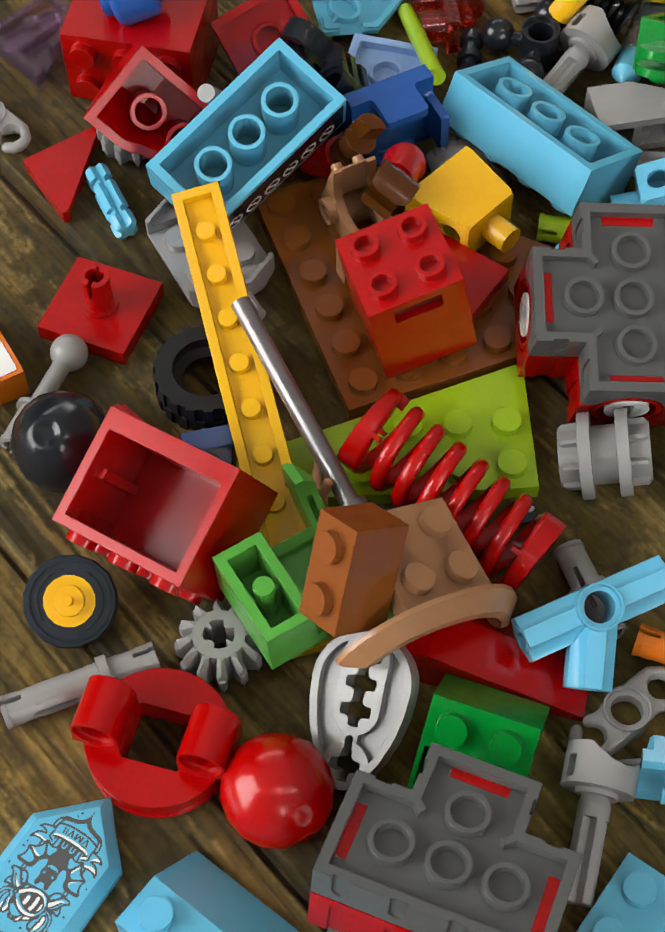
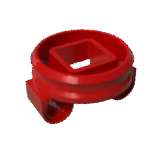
[69,668,243,818]

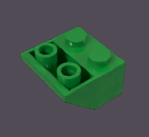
[407,673,550,790]

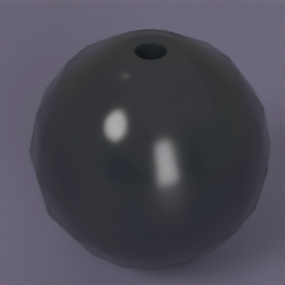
[10,390,106,493]

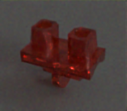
[412,0,484,54]

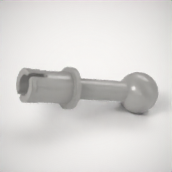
[0,334,88,454]

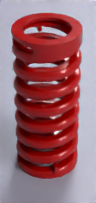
[337,387,568,592]

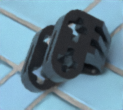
[279,16,369,139]

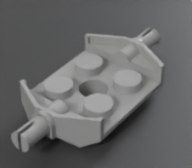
[145,198,275,320]

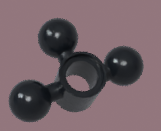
[481,0,564,80]

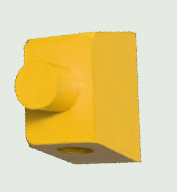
[405,145,521,253]

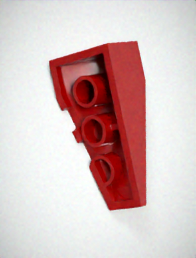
[83,42,208,159]
[377,618,589,722]

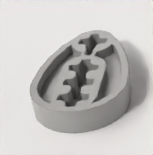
[309,631,420,791]

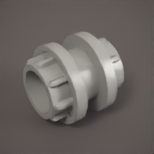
[557,408,654,500]

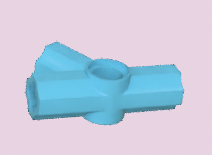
[511,555,665,693]

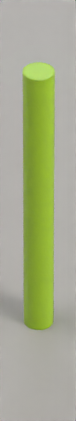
[397,3,446,86]

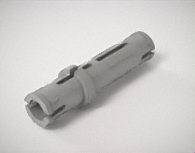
[0,641,161,730]

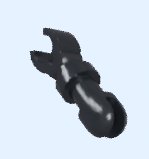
[457,26,483,70]

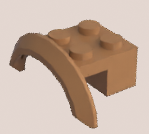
[335,497,517,668]

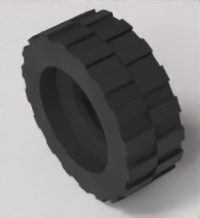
[153,324,229,430]

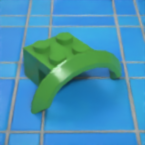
[212,463,394,670]

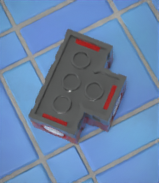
[514,202,665,426]
[307,742,583,932]

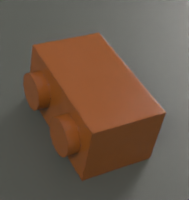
[299,502,409,637]

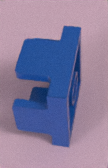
[343,64,450,168]

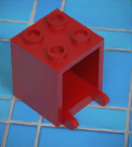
[334,203,477,379]

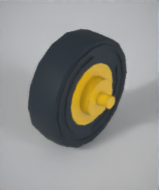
[23,554,118,648]

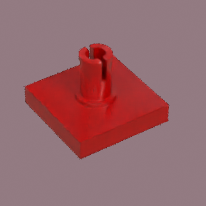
[209,0,309,76]
[37,256,164,365]

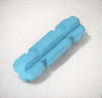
[85,163,138,240]

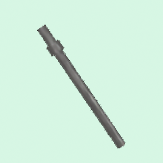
[231,296,368,506]

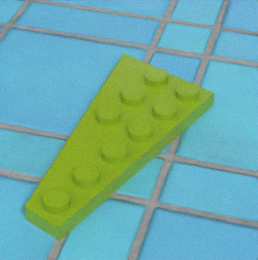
[236,364,539,507]

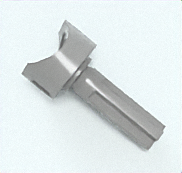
[543,5,623,94]
[560,739,641,908]

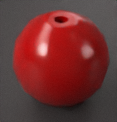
[219,732,335,850]

